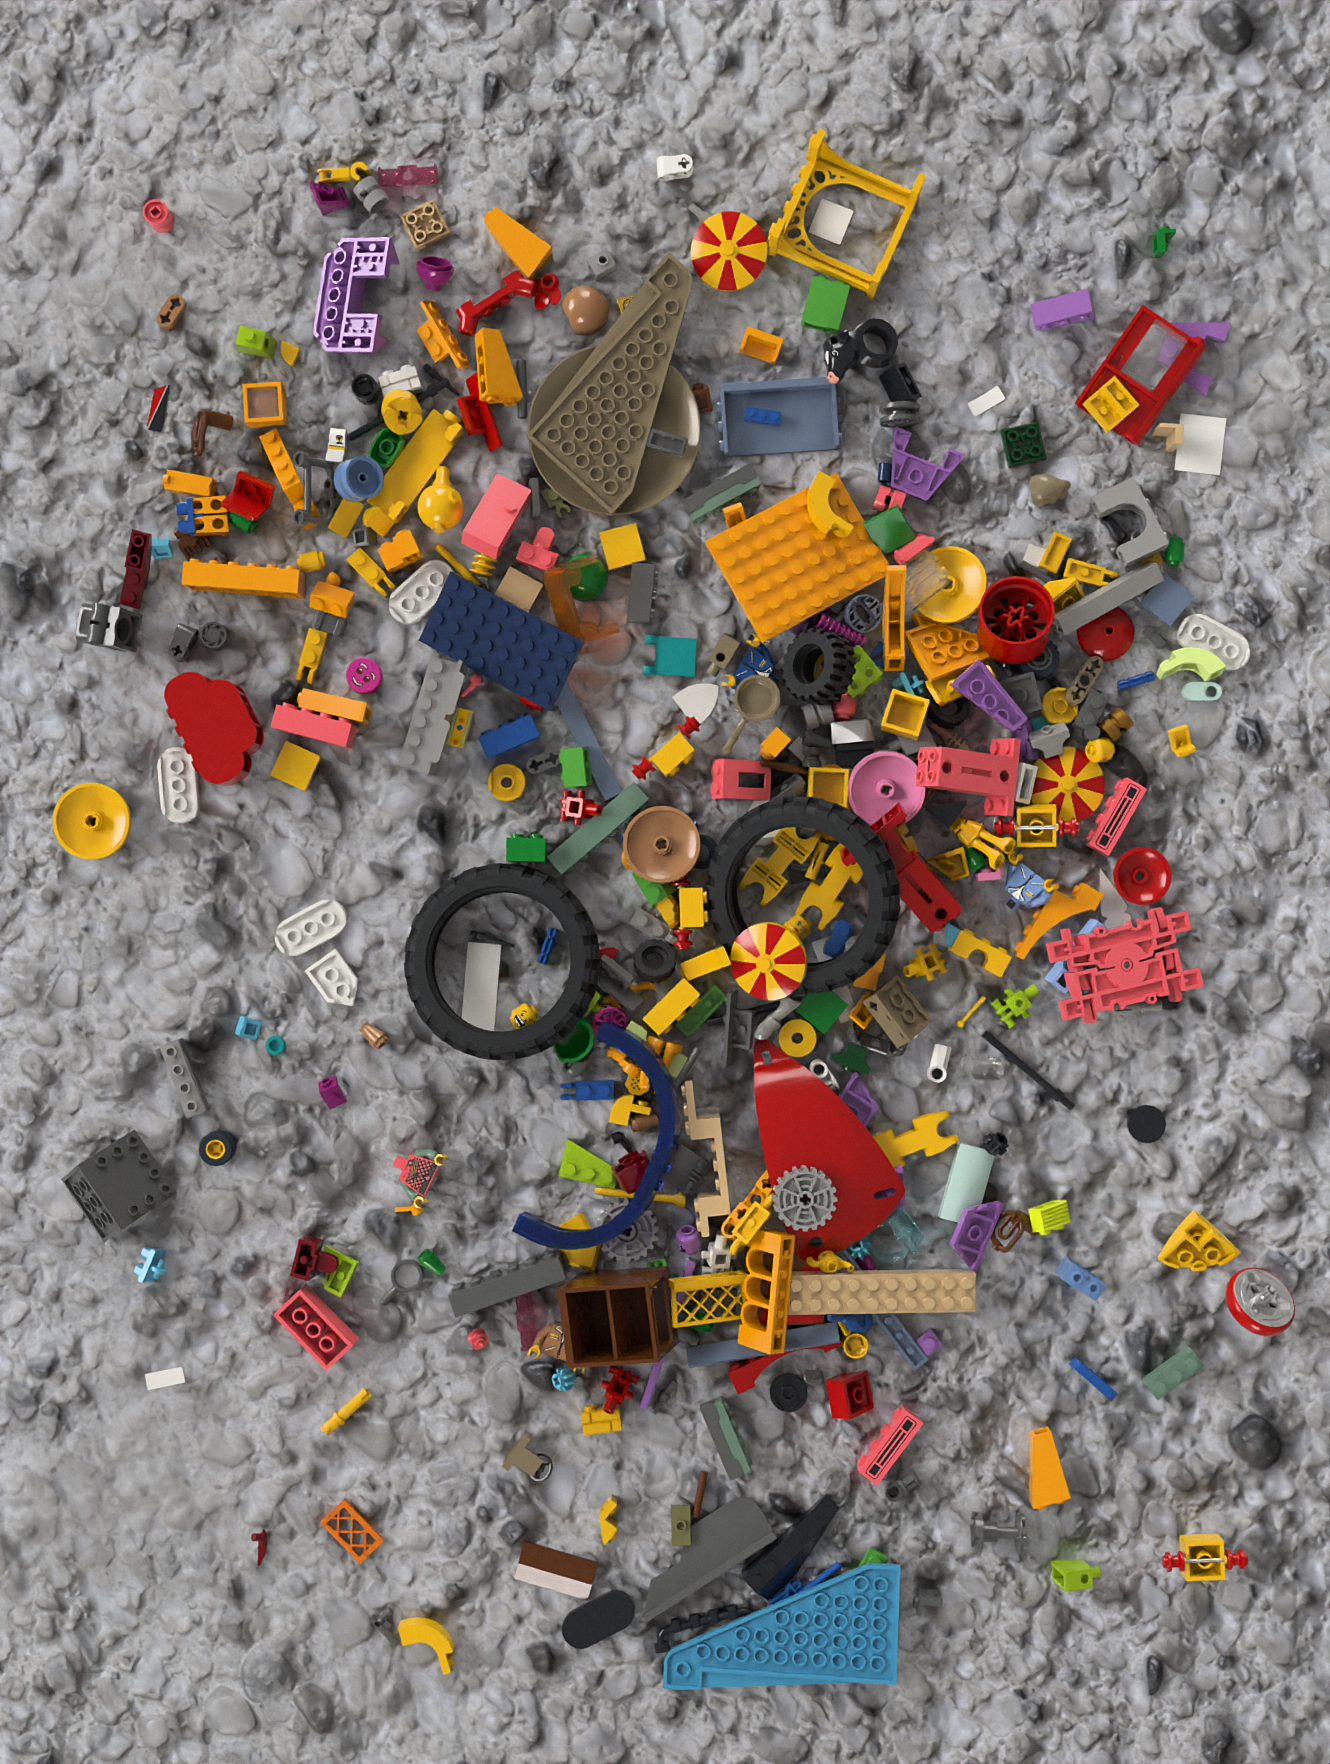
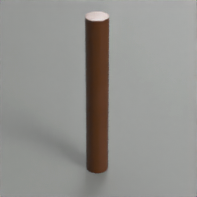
[760,758,809,776]

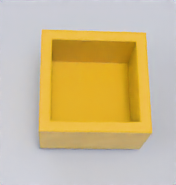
[881,689,930,741]
[807,767,849,808]

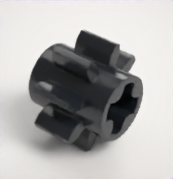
[984,1132,1009,1156]

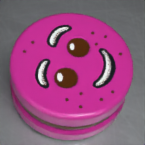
[346,658,383,694]

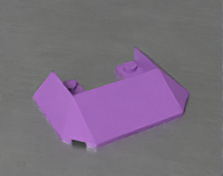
[313,237,400,353]

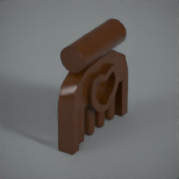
[174,531,212,561]

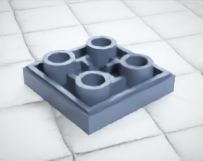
[1139,573,1194,627]

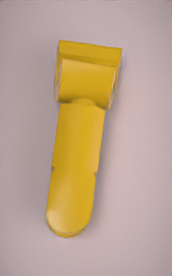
[317,162,371,184]

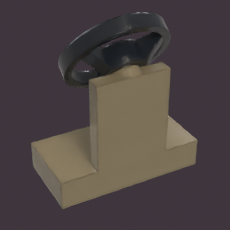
[502,1430,553,1482]

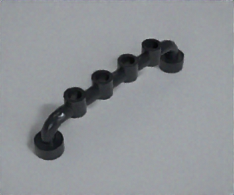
[654,1604,754,1653]

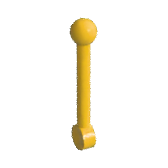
[957,995,986,1028]

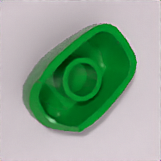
[368,428,406,469]

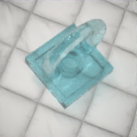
[866,1207,924,1263]

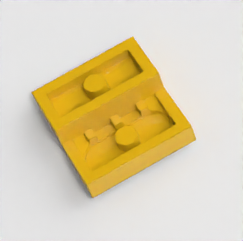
[1082,376,1139,433]

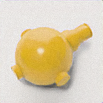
[417,466,464,533]

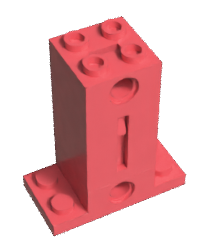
[916,738,1021,816]

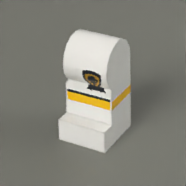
[325,428,348,466]

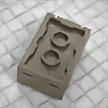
[862,975,932,1048]

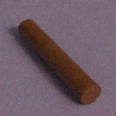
[692,1471,708,1518]

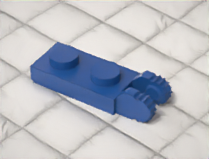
[560,1080,614,1101]

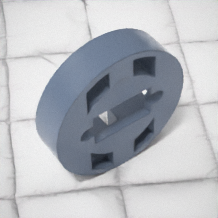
[844,594,883,633]

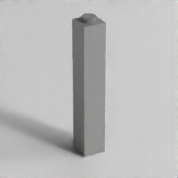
[1053,561,1164,636]

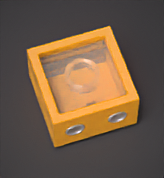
[242,382,288,428]

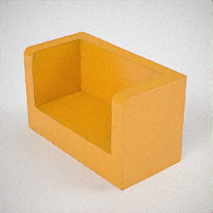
[739,326,784,365]

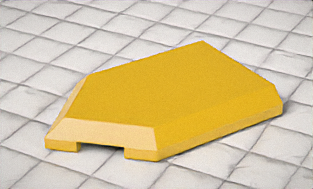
[549,1212,601,1271]

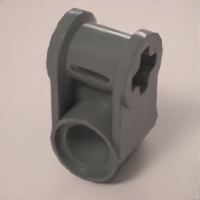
[168,623,199,662]

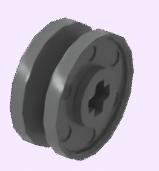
[879,401,920,428]

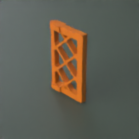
[320,1498,384,1564]

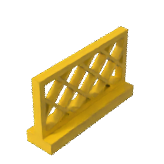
[668,1270,748,1328]

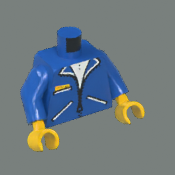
[722,633,779,690]

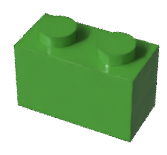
[559,746,592,787]

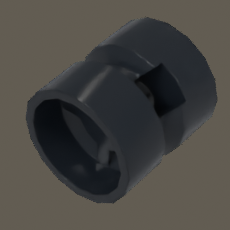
[351,374,380,405]

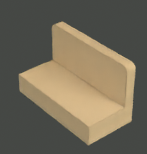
[1152,423,1184,453]

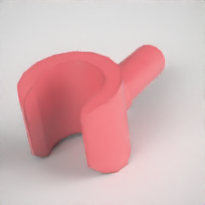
[460,674,482,698]

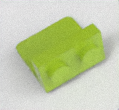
[847,645,884,698]

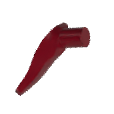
[251,1529,268,1566]

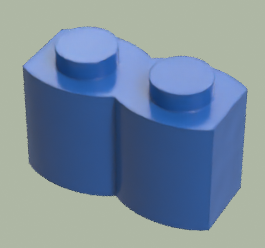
[823,919,854,958]

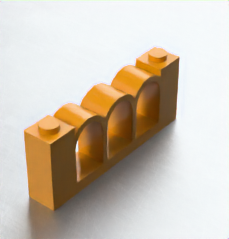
[738,1226,795,1354]

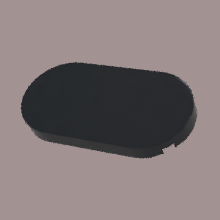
[562,1590,634,1649]

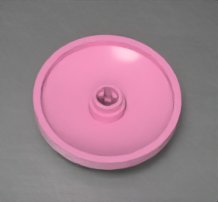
[848,751,925,825]

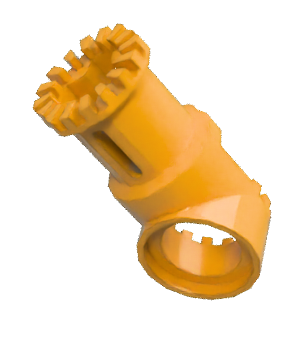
[606,1042,642,1077]

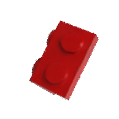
[221,470,275,521]

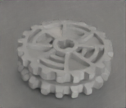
[772,1165,837,1232]
[596,1198,658,1263]

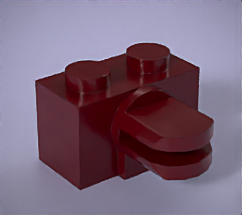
[290,1235,339,1281]

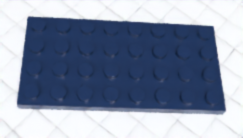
[418,571,585,711]

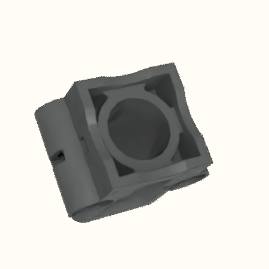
[75,603,143,652]

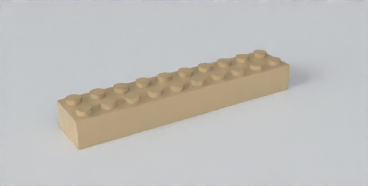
[788,1269,976,1315]

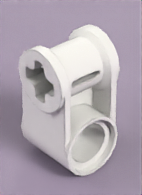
[656,154,693,181]
[809,1059,840,1091]

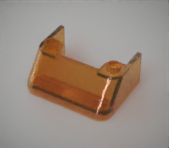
[543,554,620,641]

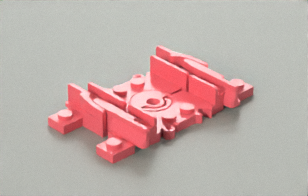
[1046,907,1204,1024]

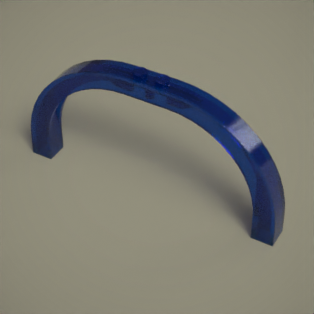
[512,1020,680,1250]

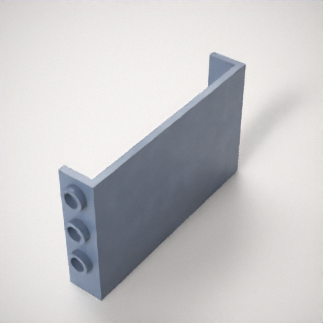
[717,377,842,457]

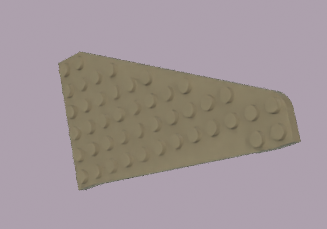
[526,252,692,515]

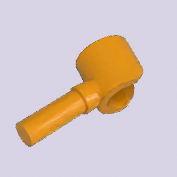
[395,1204,423,1216]

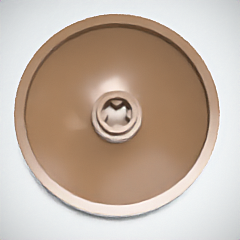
[623,806,701,884]

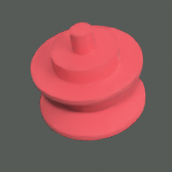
[467,1328,489,1350]

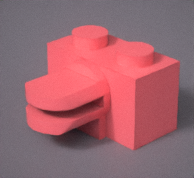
[516,527,560,576]

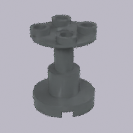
[970,1511,1027,1554]

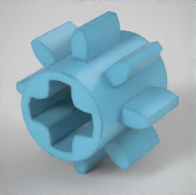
[846,1237,872,1260]
[552,1366,576,1392]

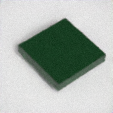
[1000,422,1047,468]

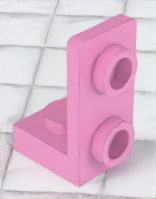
[975,843,1004,881]

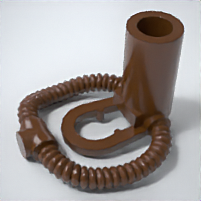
[191,409,233,457]
[990,1210,1039,1253]

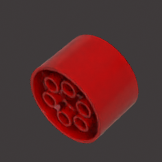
[977,576,1055,664]

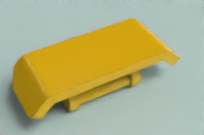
[925,661,998,705]

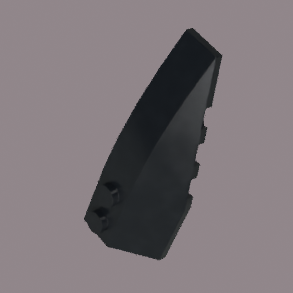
[742,1493,840,1600]

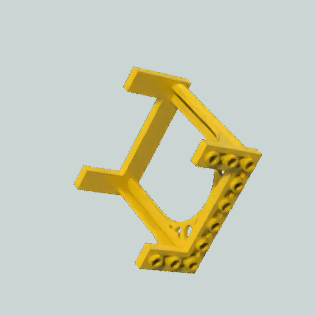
[767,128,926,301]

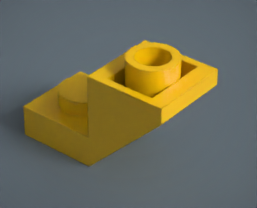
[599,1494,619,1544]

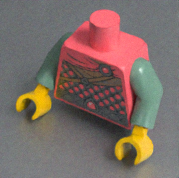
[392,1149,448,1210]

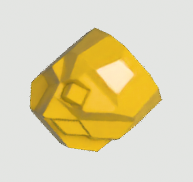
[655,894,680,928]

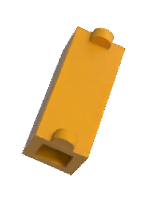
[162,469,217,498]

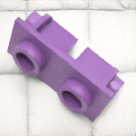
[1014,721,1038,762]

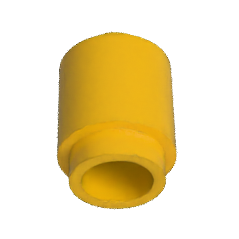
[297,550,327,573]

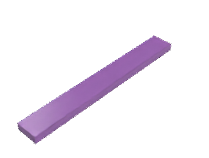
[640,1257,696,1409]

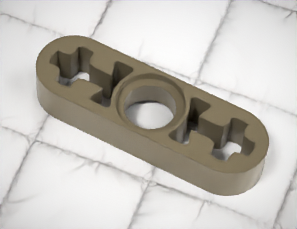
[1065,656,1104,706]

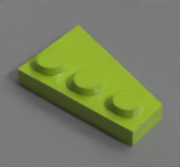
[559,1138,617,1189]

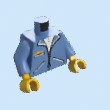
[1005,850,1059,911]

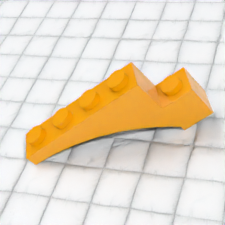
[259,428,321,531]
[882,565,906,671]
[1013,883,1104,960]

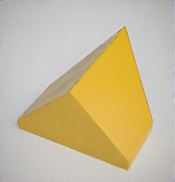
[926,847,969,881]

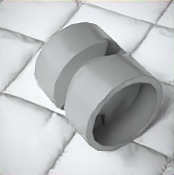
[353,176,389,214]
[801,704,834,730]

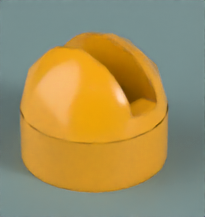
[325,571,341,587]

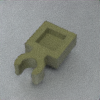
[540,487,571,519]

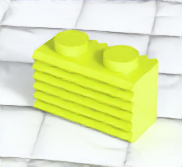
[1028,1200,1071,1235]

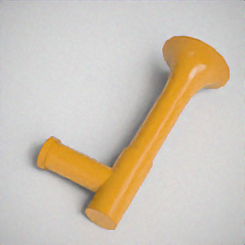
[602,981,656,1016]

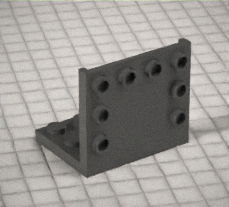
[61,1129,177,1243]

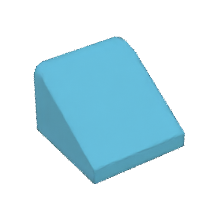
[945,923,960,946]
[235,1016,262,1040]

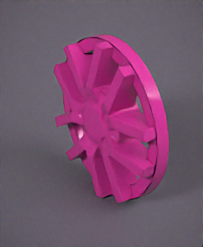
[592,1006,628,1038]

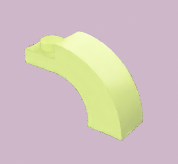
[1156,647,1226,682]

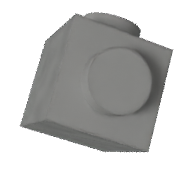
[587,248,618,281]

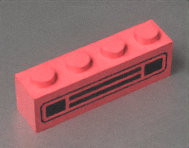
[1085,777,1147,856]
[857,1405,923,1486]

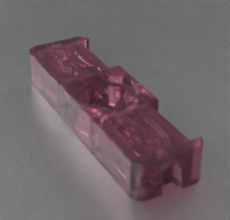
[378,164,438,187]
[515,1292,537,1351]

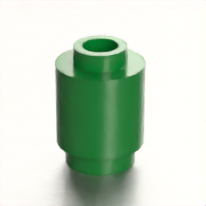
[228,512,259,534]
[1164,537,1185,567]

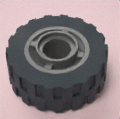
[1016,637,1060,681]

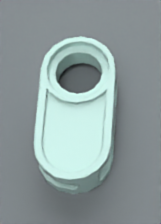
[1181,682,1222,701]

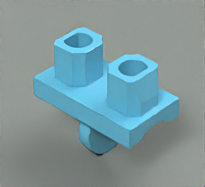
[892,671,926,697]
[134,1247,167,1283]

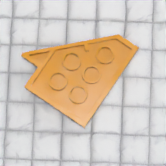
[904,612,993,682]

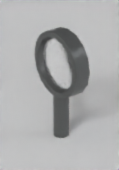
[379,1259,424,1306]

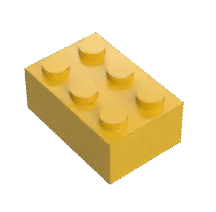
[643,977,700,1035]

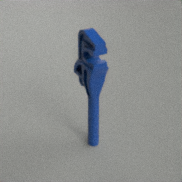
[769,1561,842,1605]

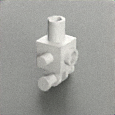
[700,1231,737,1275]

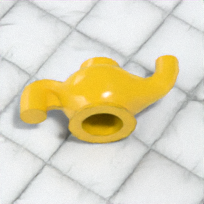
[806,1250,854,1273]

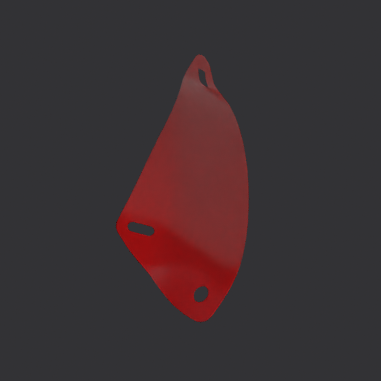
[753,1039,905,1261]

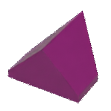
[309,181,350,216]

